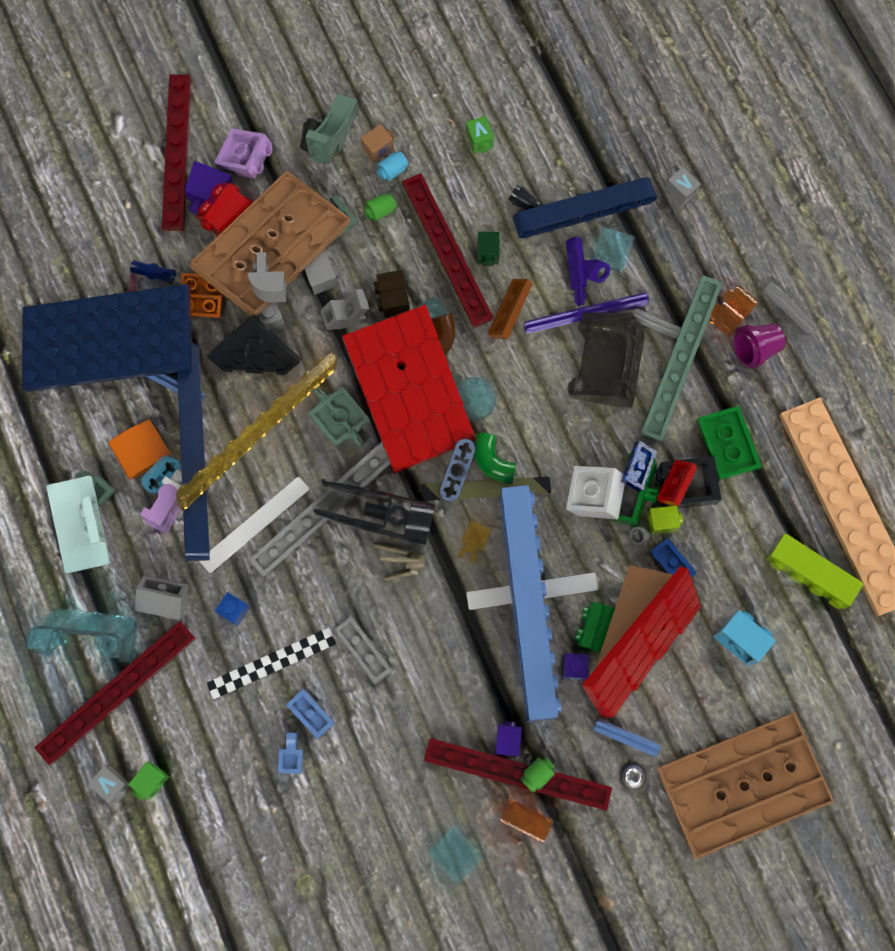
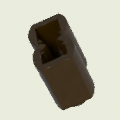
[373,270,410,318]

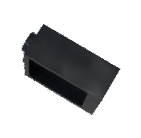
[655,456,722,509]

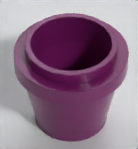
[733,323,786,369]

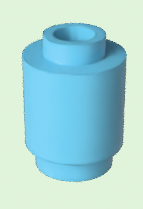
[376,151,409,182]

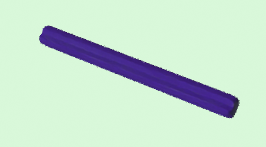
[524,293,649,334]

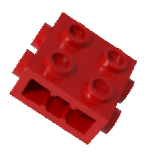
[195,183,253,238]

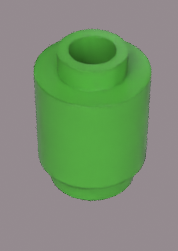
[364,193,397,222]
[520,757,555,793]

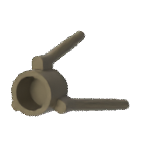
[373,543,425,581]

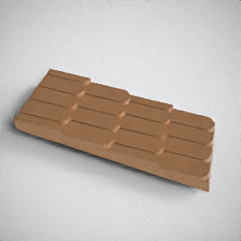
[190,170,351,316]
[657,712,835,859]

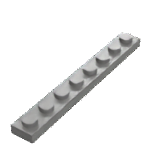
[249,442,390,577]

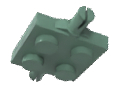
[308,386,370,448]

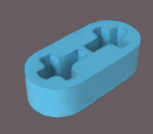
[141,455,180,493]

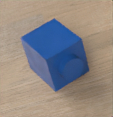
[215,592,250,627]

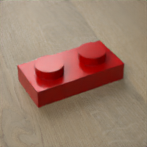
[657,460,697,507]

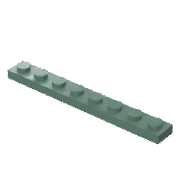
[640,275,723,443]

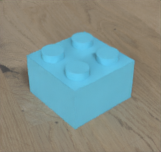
[712,610,776,666]

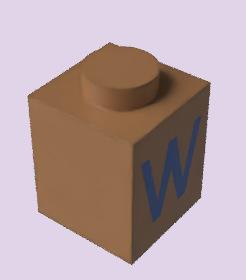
[360,124,394,163]

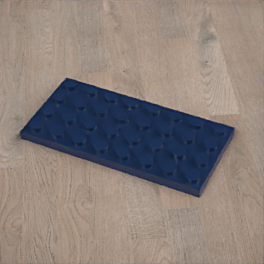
[22,284,192,392]

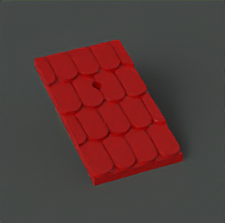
[342,304,475,474]
[582,565,701,719]

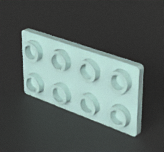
[46,476,110,573]

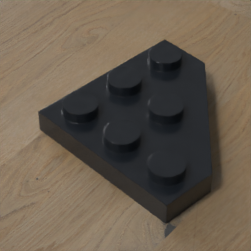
[207,314,301,375]

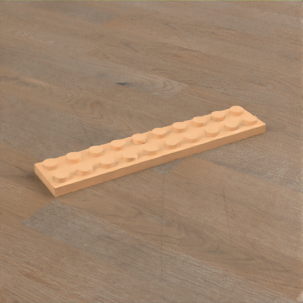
[779,398,895,617]

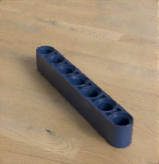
[512,177,657,239]

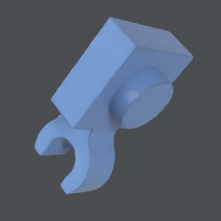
[278,732,303,774]

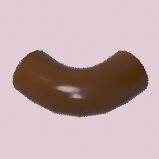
[431,313,455,356]

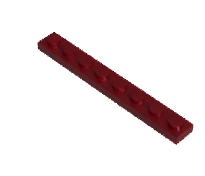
[162,75,191,231]
[402,173,493,329]
[34,621,196,766]
[424,738,612,811]

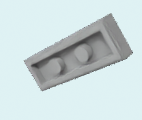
[333,616,393,685]

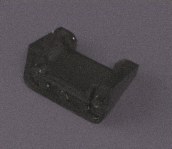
[567,313,645,408]

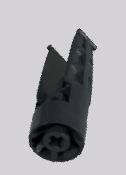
[313,479,435,545]

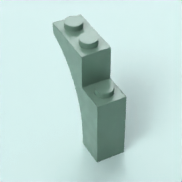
[306,93,358,164]

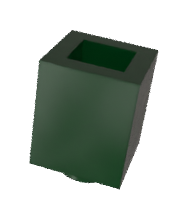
[477,231,499,266]

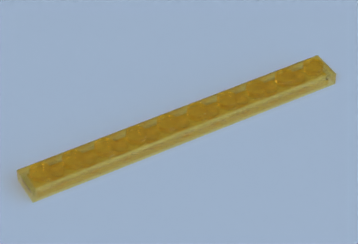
[176,353,337,511]

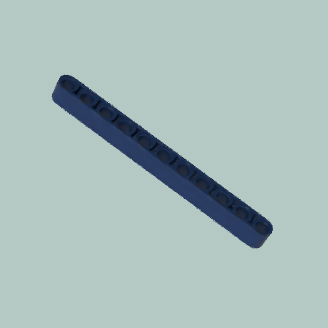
[177,343,210,561]

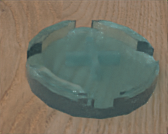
[456,377,496,421]

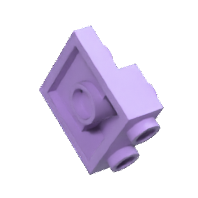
[214,128,273,179]

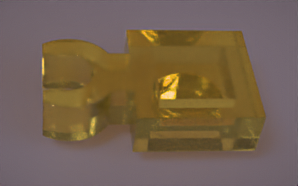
[459,521,492,563]

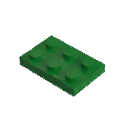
[696,406,762,481]

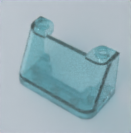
[25,609,138,663]

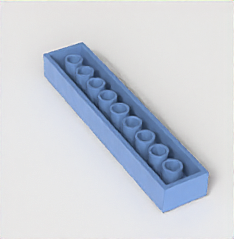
[499,485,561,723]

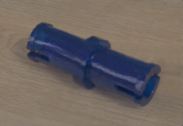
[130,260,176,283]

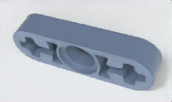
[439,439,475,501]

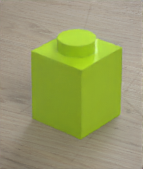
[647,506,683,535]

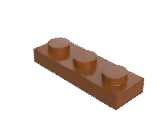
[487,279,533,339]

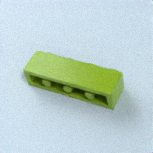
[766,533,864,609]

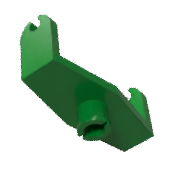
[609,453,660,527]

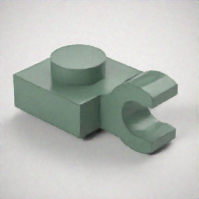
[75,470,115,507]

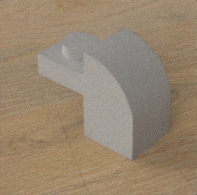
[248,252,286,302]
[320,289,369,330]

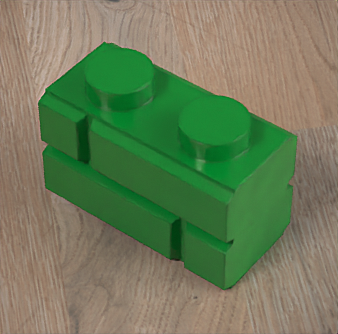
[574,601,615,655]

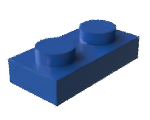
[649,538,697,577]

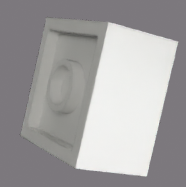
[566,466,626,519]

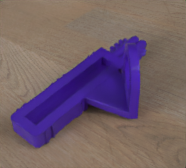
[566,236,610,306]

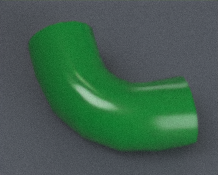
[474,433,516,484]

